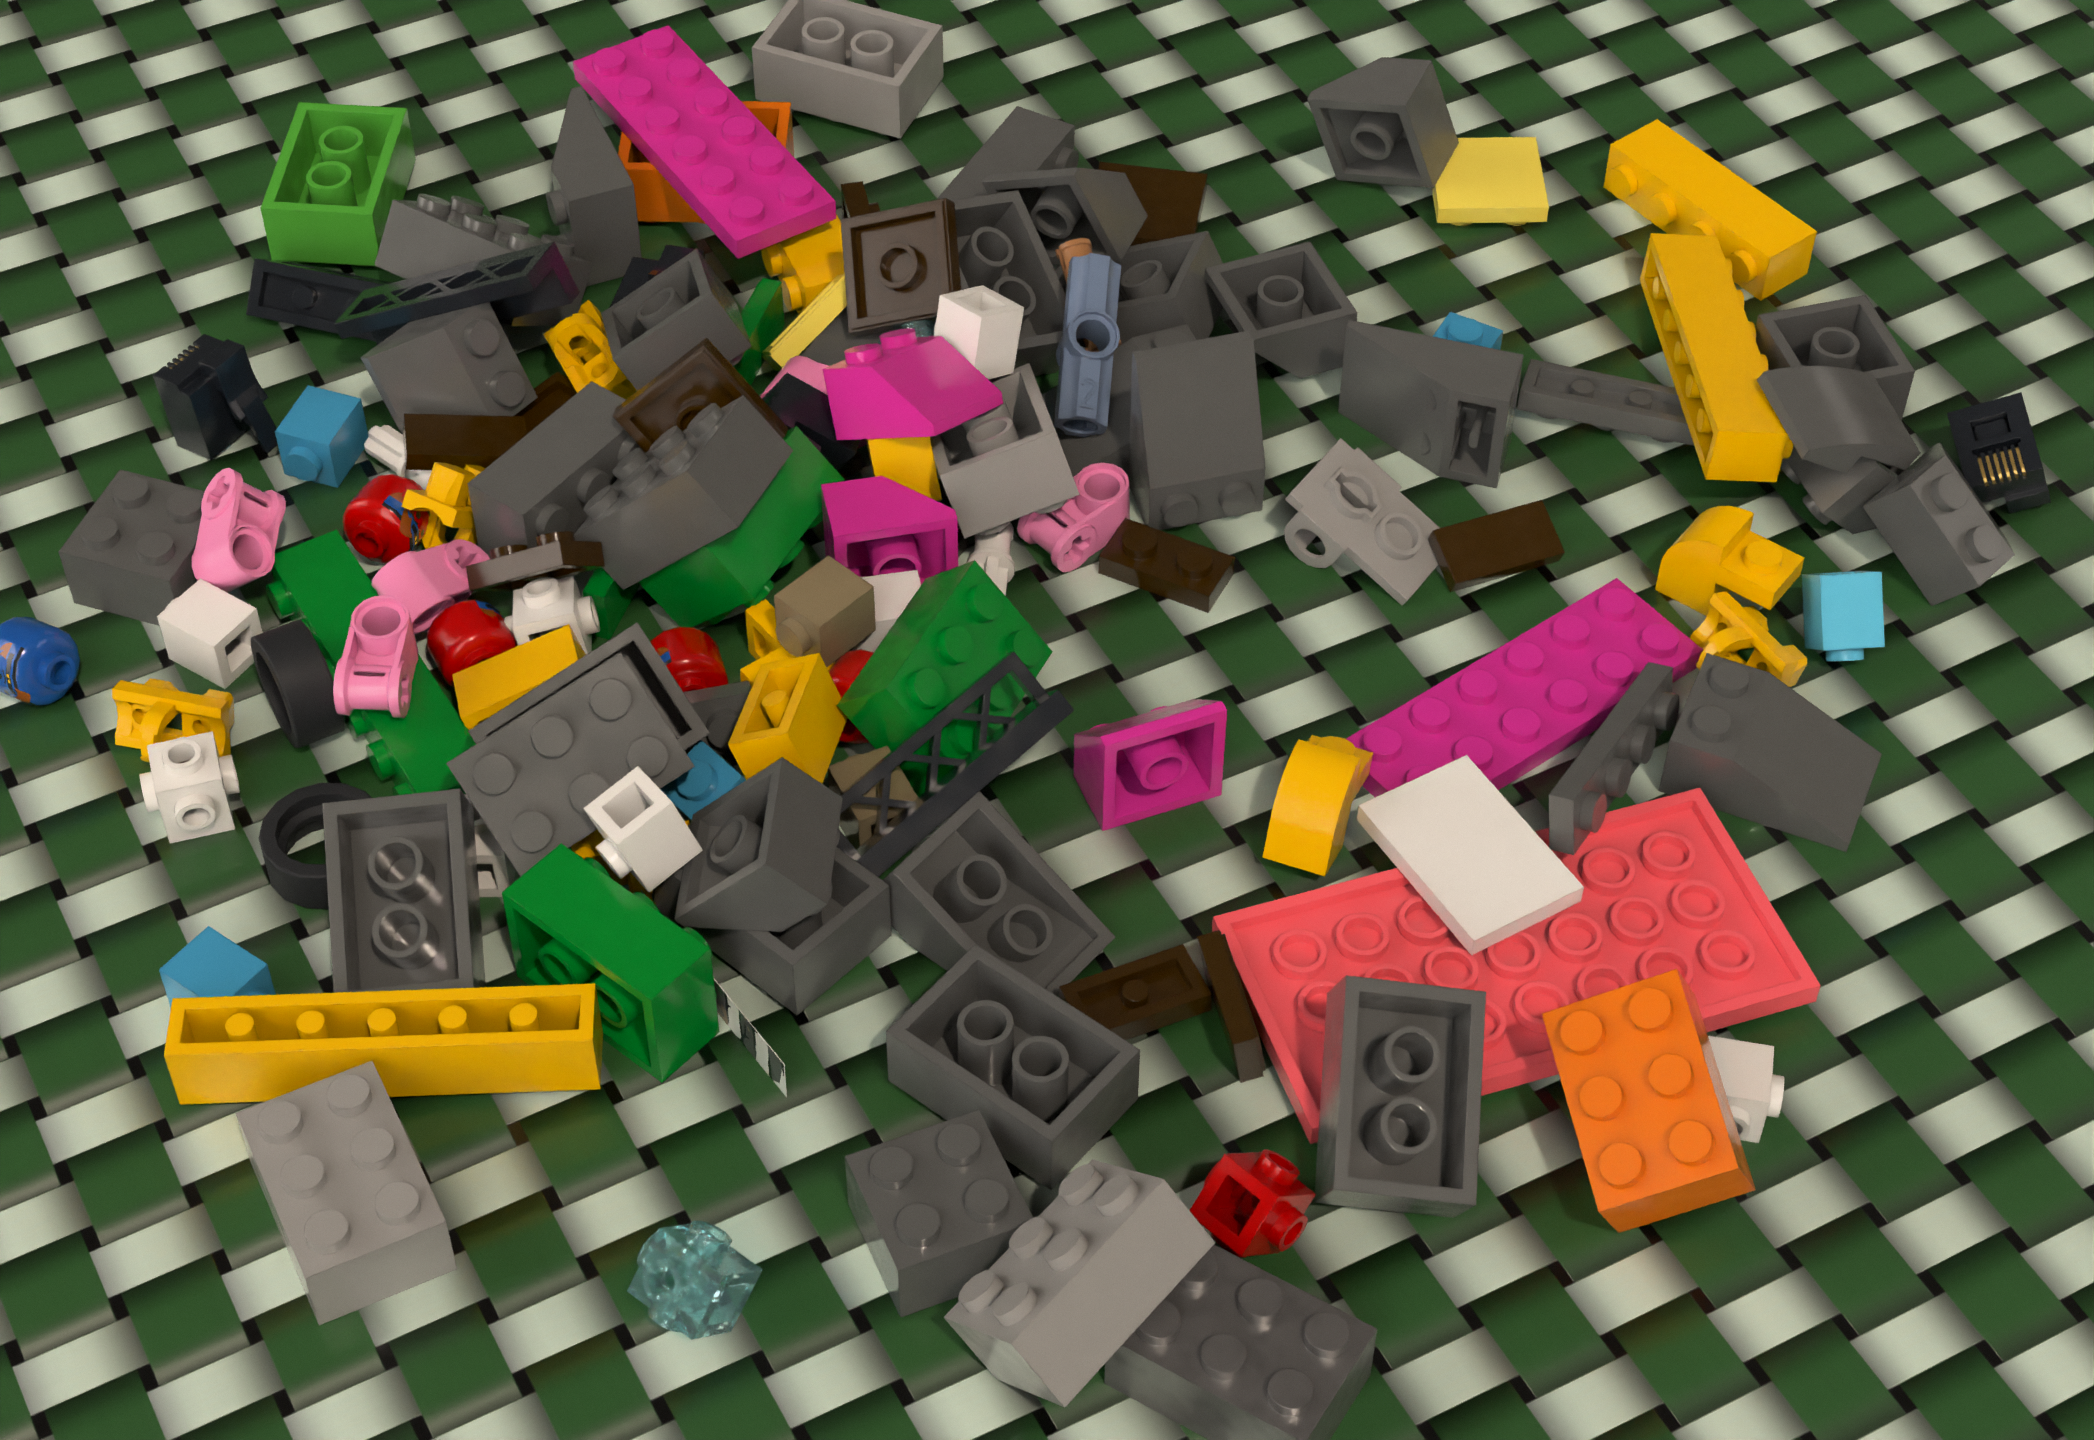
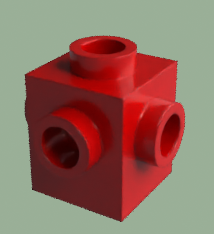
[1189,1149,1316,1258]

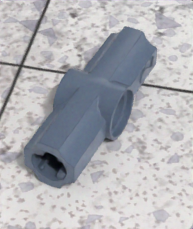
[1054,253,1121,437]

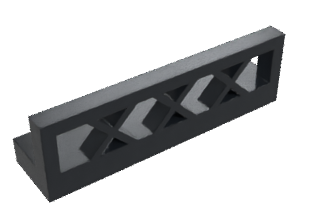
[334,241,580,345]
[246,258,394,341]
[836,651,1074,877]

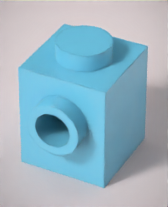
[1802,571,1885,661]

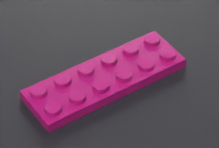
[573,25,836,259]
[1346,578,1703,797]

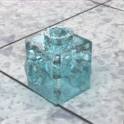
[627,1220,763,1340]

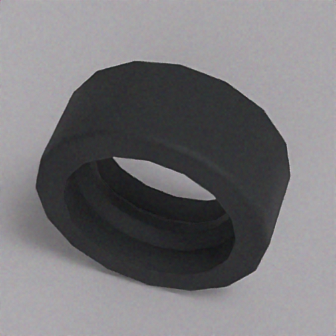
[251,620,345,748]
[259,783,372,909]

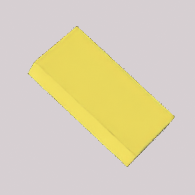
[762,274,847,371]

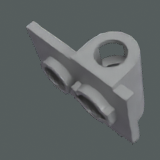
[1284,438,1440,605]

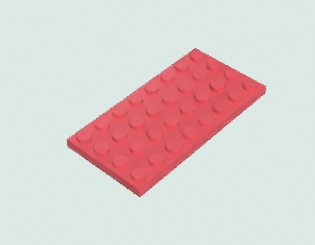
[1212,788,1821,1144]

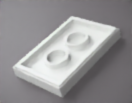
[1357,755,1584,955]

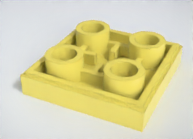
[1432,137,1549,226]

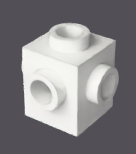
[504,575,600,655]
[139,731,240,844]

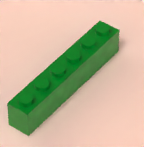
[266,529,476,796]

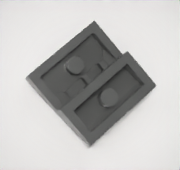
[1757,366,1921,474]

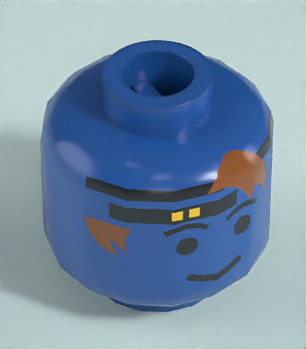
[0,617,80,706]

